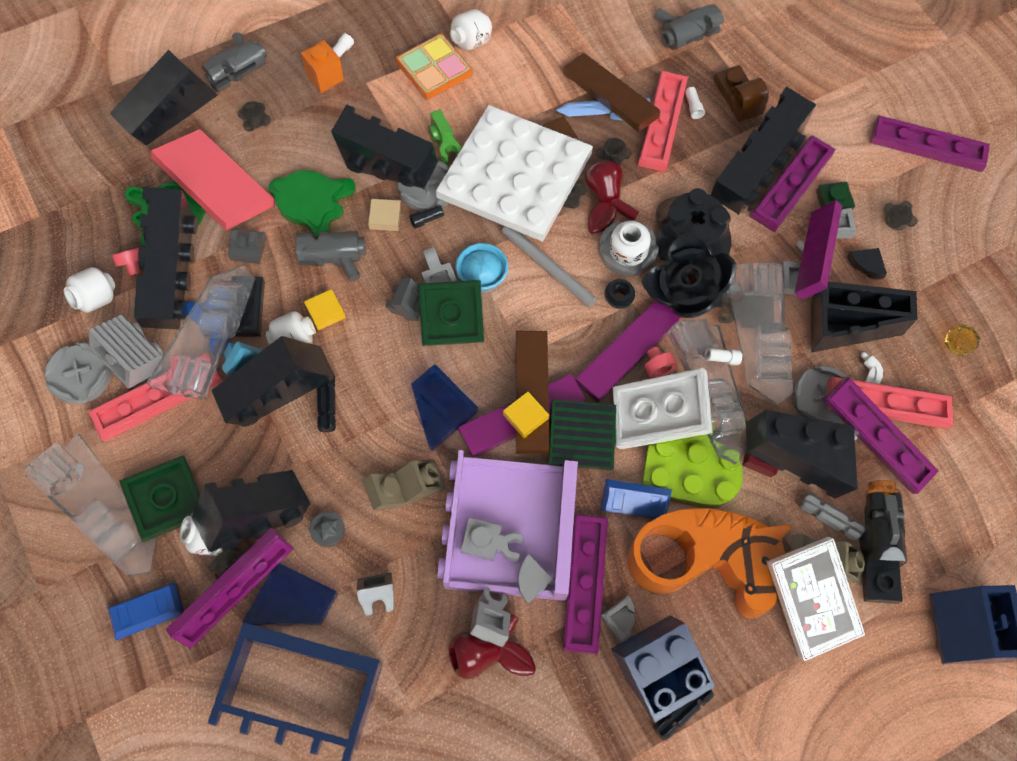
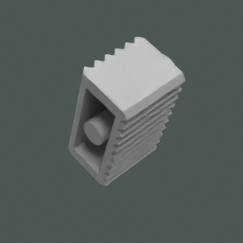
[89,314,164,388]

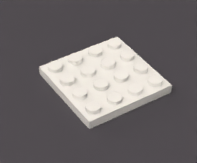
[436,105,593,242]

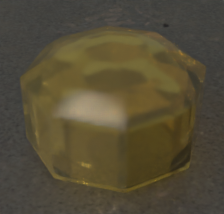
[945,324,980,357]

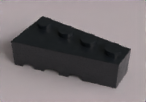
[711,86,816,215]
[134,187,198,330]

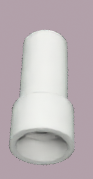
[332,33,354,58]
[685,87,705,119]
[705,348,742,366]

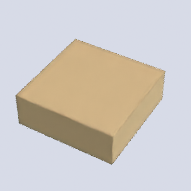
[368,199,401,231]

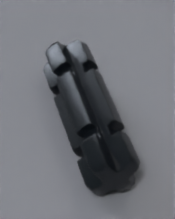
[317,372,336,433]
[653,690,714,741]

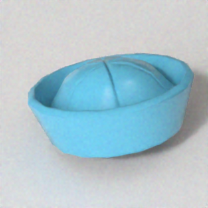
[455,243,508,292]

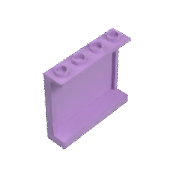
[438,450,578,601]

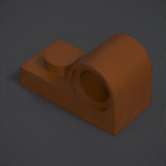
[713,65,769,122]

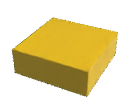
[304,289,346,331]
[503,392,549,438]

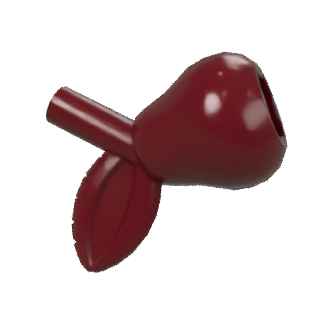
[585,161,640,234]
[449,613,536,679]

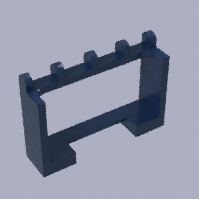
[208,622,383,761]

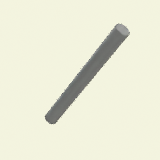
[502,226,597,307]

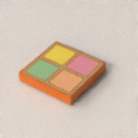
[396,33,473,101]

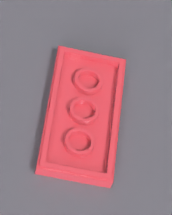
[151,129,274,231]

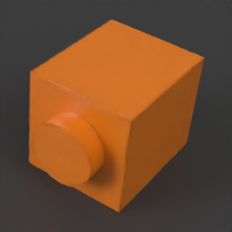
[301,40,344,93]

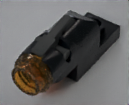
[859,480,907,604]

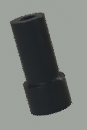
[409,205,444,229]

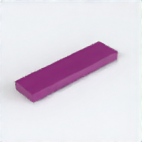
[870,115,990,172]
[750,135,836,233]
[794,200,842,300]
[575,301,681,403]
[458,374,587,458]
[823,377,938,494]
[563,514,608,655]
[165,528,294,648]

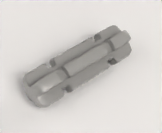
[800,493,865,541]

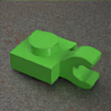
[428,109,462,164]

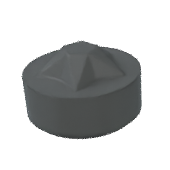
[310,512,345,547]

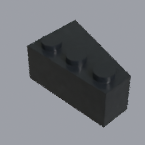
[110,50,218,146]
[331,104,438,189]
[811,281,918,353]
[211,336,336,427]
[746,410,858,499]
[192,470,311,552]

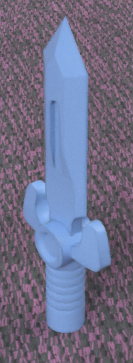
[556,98,650,121]

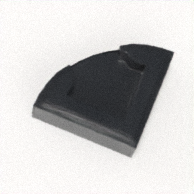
[847,248,887,279]

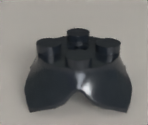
[656,188,732,261]
[642,231,737,319]

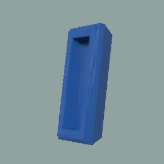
[601,479,672,519]
[107,582,184,640]

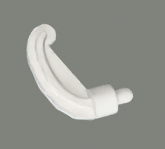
[861,352,883,384]

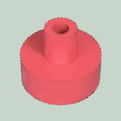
[112,247,141,276]
[644,347,678,379]

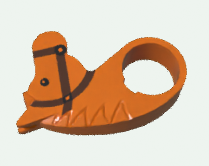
[627,508,791,618]

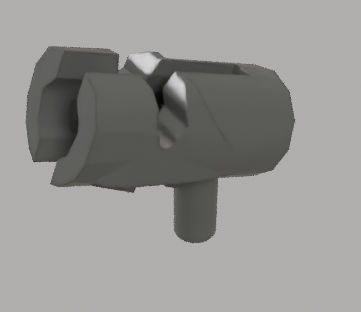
[654,4,724,50]
[201,32,267,93]
[296,231,366,282]

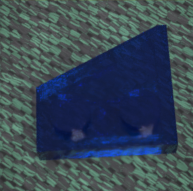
[411,364,478,451]
[243,563,338,626]

